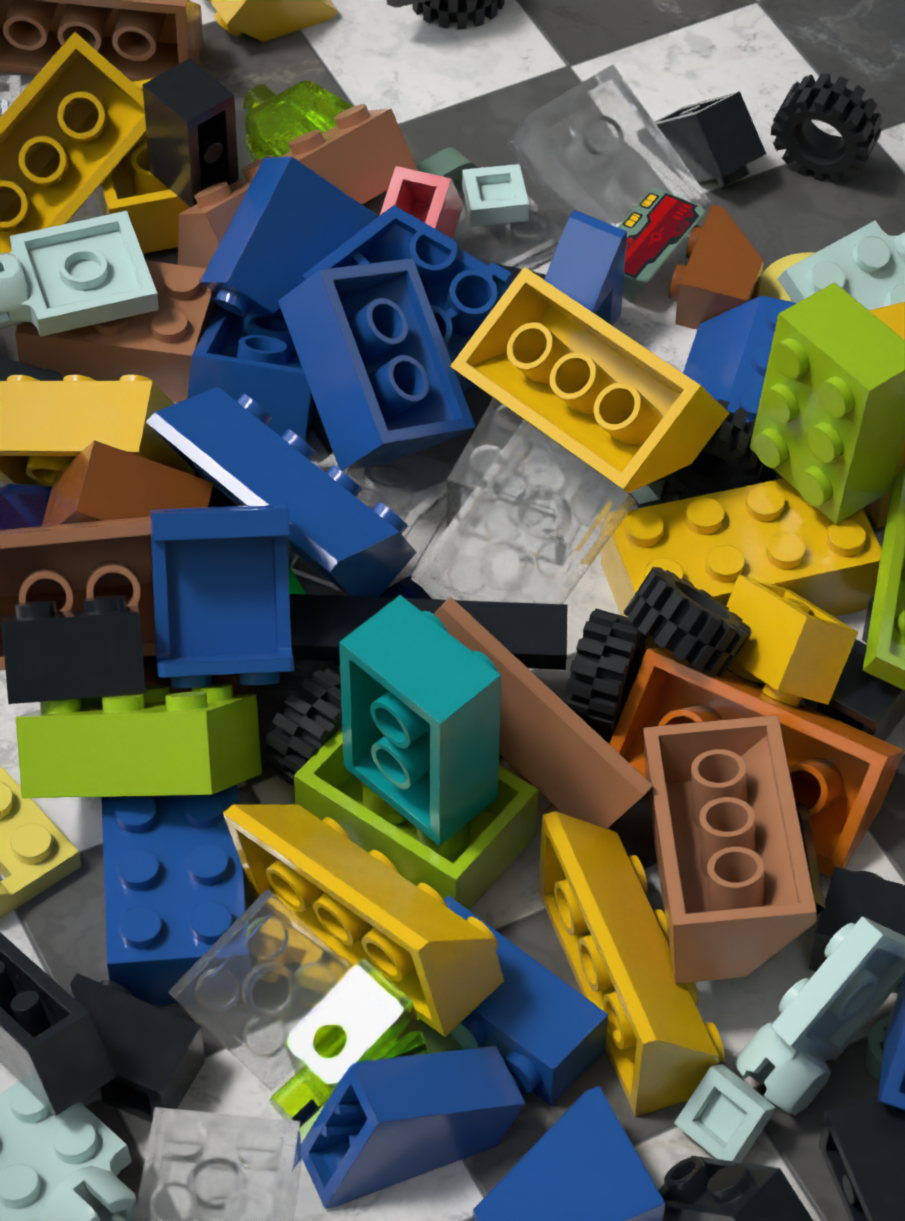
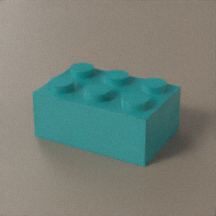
[339,595,501,846]

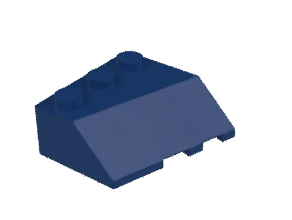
[301,205,514,395]

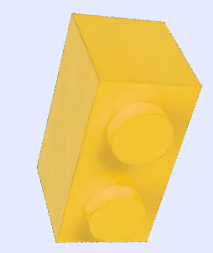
[726,574,858,706]

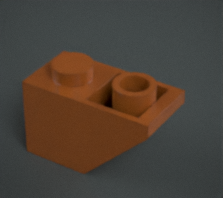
[669,205,764,330]

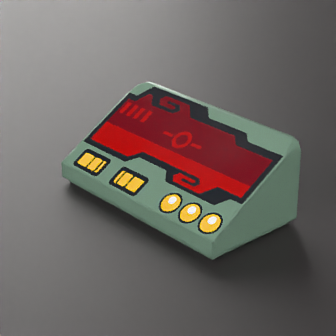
[618,187,707,302]

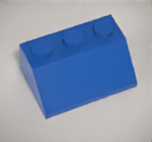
[278,258,476,471]
[683,295,796,483]

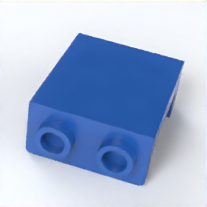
[150,504,295,688]

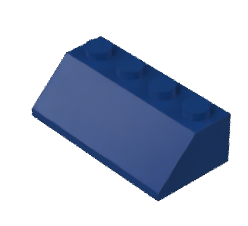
[146,386,417,597]

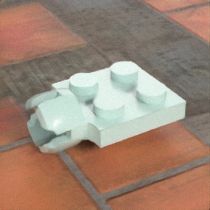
[0,211,159,337]
[778,220,905,310]
[735,916,905,1115]
[0,1081,142,1221]

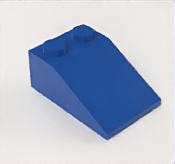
[187,306,317,441]

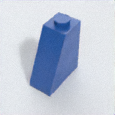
[200,156,379,317]
[298,1046,526,1209]
[473,1086,665,1221]

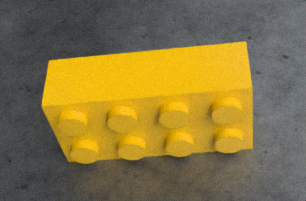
[601,478,882,658]

